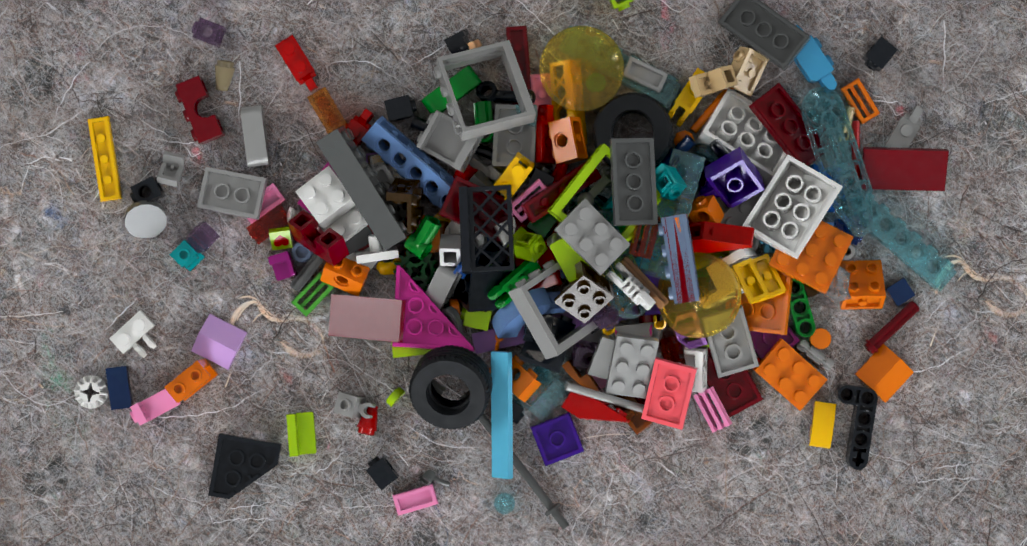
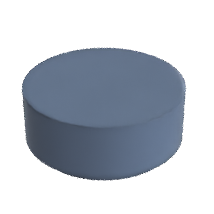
[292,243,313,262]

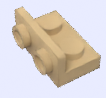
[731,46,769,97]

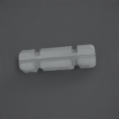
[796,339,835,371]

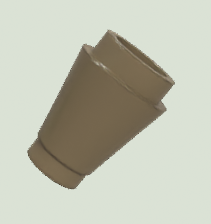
[215,60,235,91]

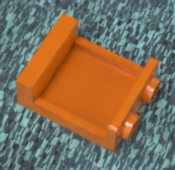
[164,358,219,403]

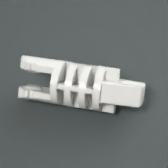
[607,262,656,310]

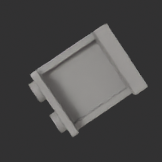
[416,110,484,173]

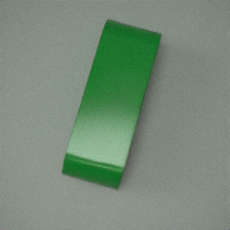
[421,65,482,114]
[789,278,816,337]

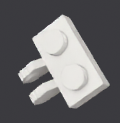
[109,310,157,358]

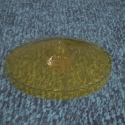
[539,26,624,111]
[657,253,741,338]

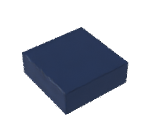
[885,278,915,307]

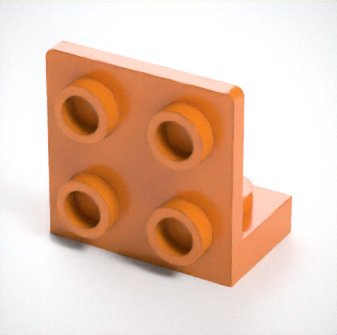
[839,260,886,310]

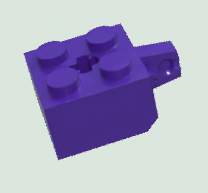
[700,147,765,208]

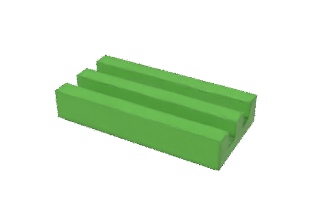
[291,272,335,317]

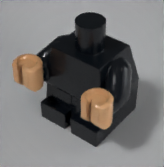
[444,29,482,66]

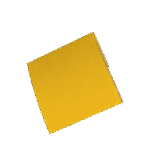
[732,253,786,304]

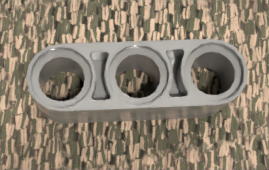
[240,105,270,167]
[425,265,461,310]

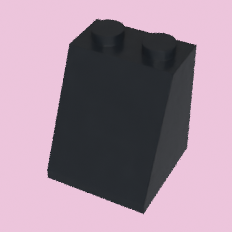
[454,262,517,312]
[519,314,576,373]

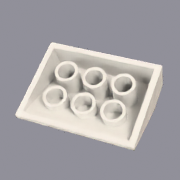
[695,88,786,186]
[742,155,843,259]

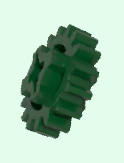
[393,249,438,291]

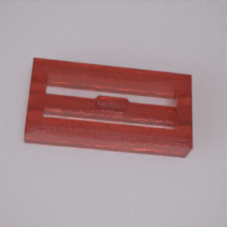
[629,217,661,259]

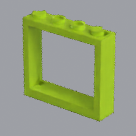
[547,143,662,242]

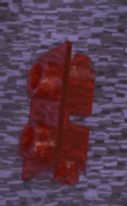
[246,204,288,245]
[659,335,686,365]

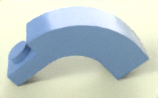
[491,287,565,339]

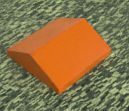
[854,344,914,403]

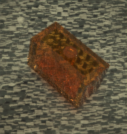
[307,87,348,134]

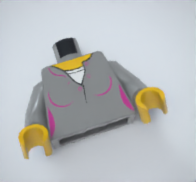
[601,315,666,342]

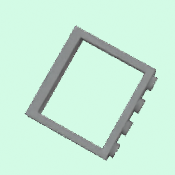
[433,40,536,141]
[508,259,614,359]

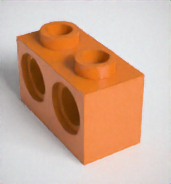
[671,195,725,223]

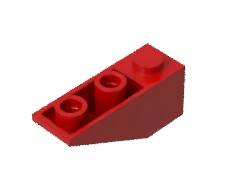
[689,221,755,255]
[561,392,630,423]

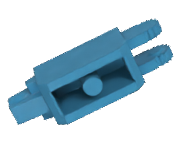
[793,25,837,92]

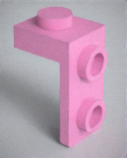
[130,389,181,425]

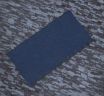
[105,366,133,410]

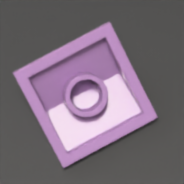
[191,314,248,370]

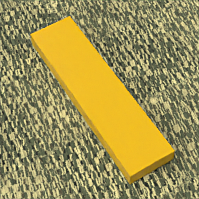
[87,116,123,202]

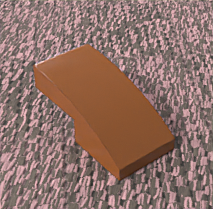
[562,359,601,391]
[613,395,654,435]

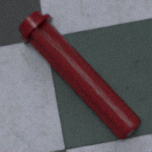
[864,301,920,354]

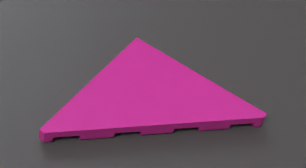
[392,265,474,351]

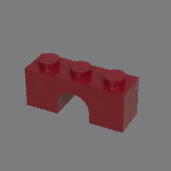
[175,75,225,145]
[287,210,349,267]

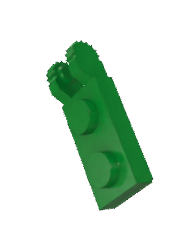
[487,260,542,309]

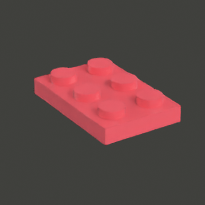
[641,357,698,430]

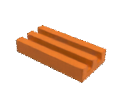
[840,78,880,125]

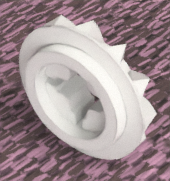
[74,375,108,409]

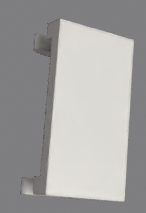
[684,346,708,393]

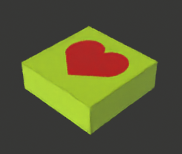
[269,226,293,251]

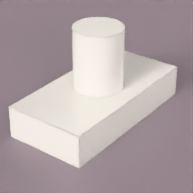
[355,234,399,264]

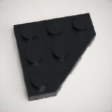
[208,433,282,499]

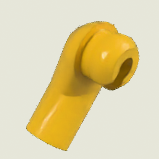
[376,253,401,275]

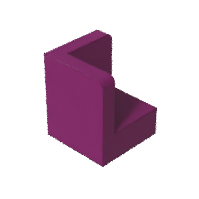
[267,251,297,281]

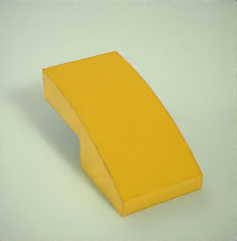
[809,401,836,449]

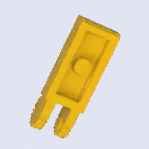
[668,68,705,127]

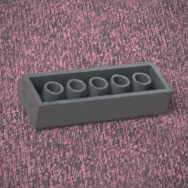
[316,126,410,251]

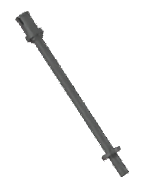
[459,391,569,529]

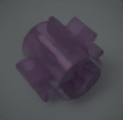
[593,305,619,331]

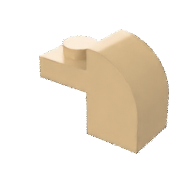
[689,65,738,98]

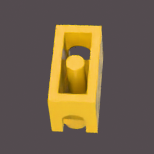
[493,152,535,200]

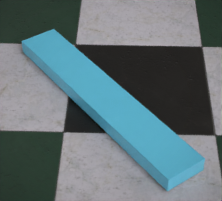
[491,351,513,479]

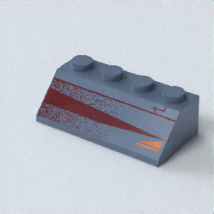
[658,214,701,304]

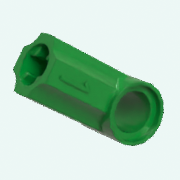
[473,101,494,144]
[404,215,442,260]

